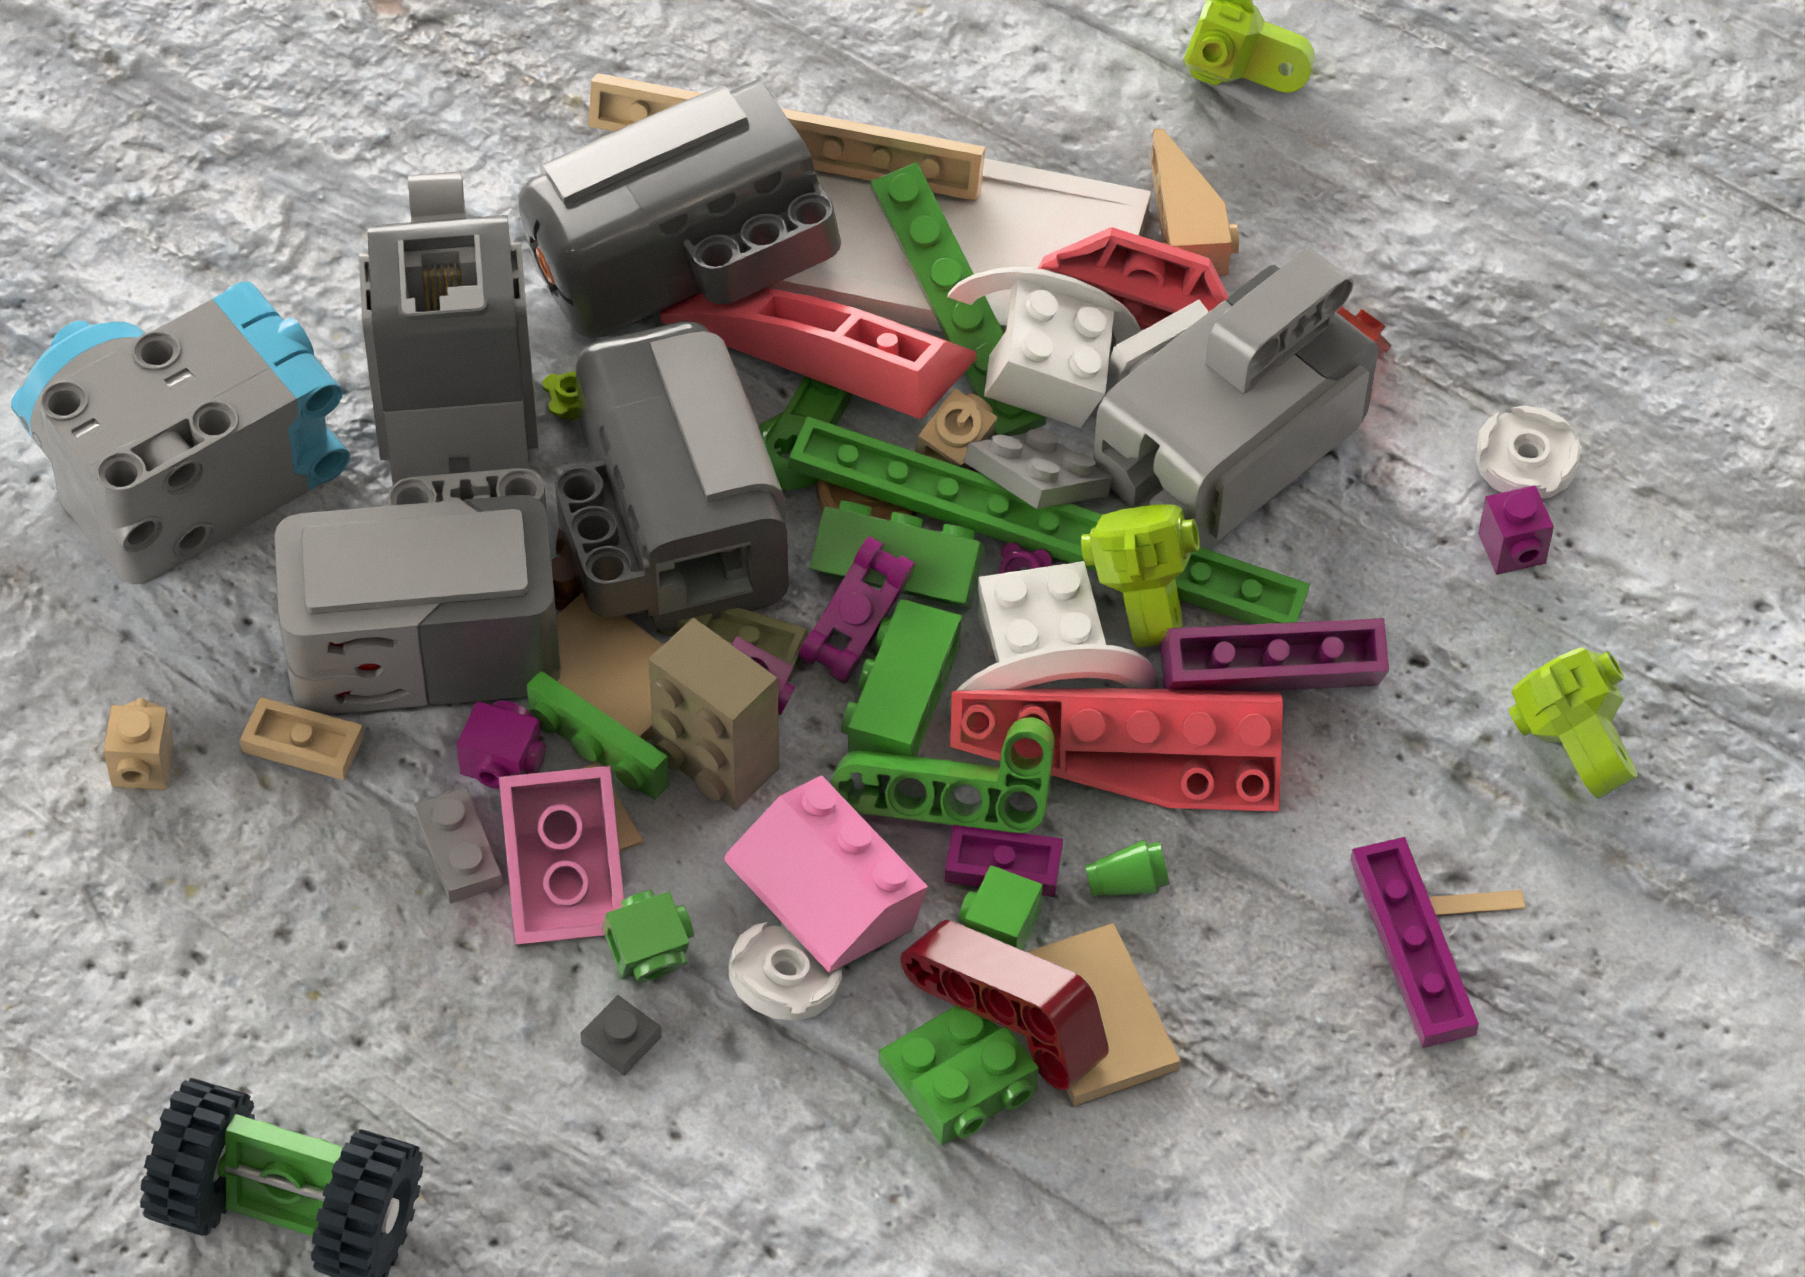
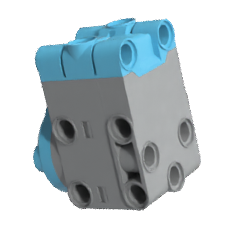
[11,281,350,584]

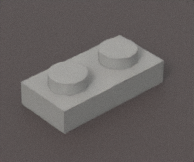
[414,787,503,903]

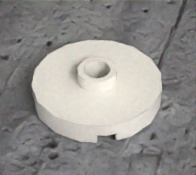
[1475,406,1581,499]
[729,922,842,1021]

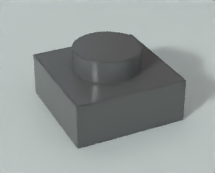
[580,995,662,1076]

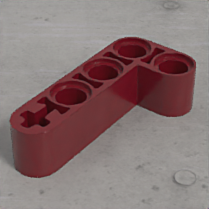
[900,920,1109,1091]

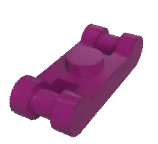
[798,536,916,684]

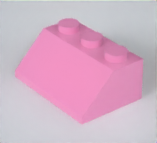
[724,775,928,973]

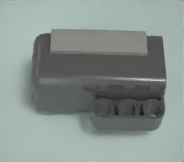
[518,79,841,338]
[555,321,789,631]

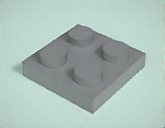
[963,429,1114,509]

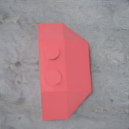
[1038,227,1228,330]

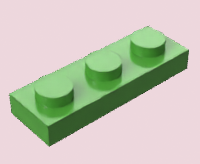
[527,671,669,800]

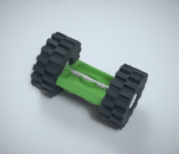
[140,1078,423,1277]

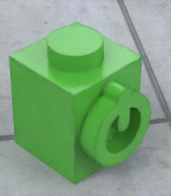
[602,890,694,983]

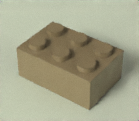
[648,617,779,811]

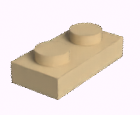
[239,697,364,780]

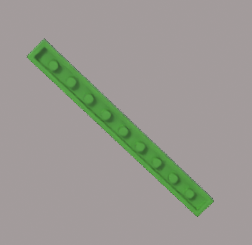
[788,416,1310,624]

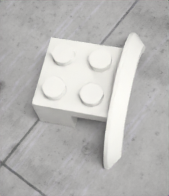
[948,267,1141,428]
[946,561,1158,718]

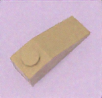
[1150,129,1239,275]

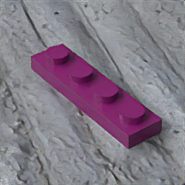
[1350,837,1479,1048]

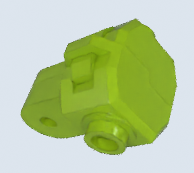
[1183,0,1315,93]
[1081,504,1200,648]
[1509,648,1637,799]

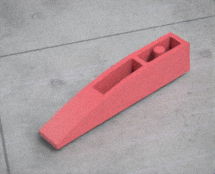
[660,288,977,420]
[950,688,1283,812]

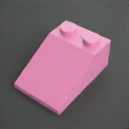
[499,766,624,945]

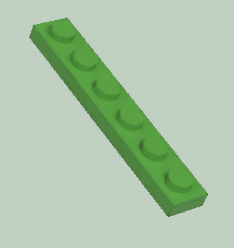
[870,162,1046,436]

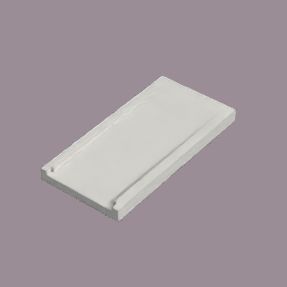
[766,158,1151,343]

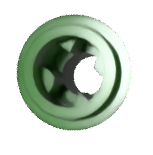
[1085,839,1170,897]

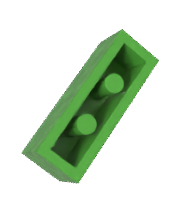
[809,500,986,609]
[841,598,962,757]

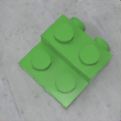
[878,1006,1039,1146]

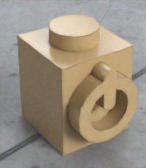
[915,388,998,469]
[103,698,174,790]

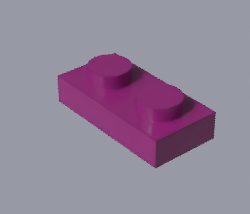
[945,825,1063,897]

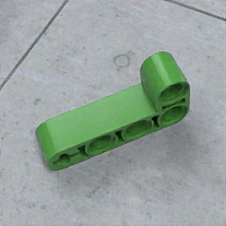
[831,717,1055,833]

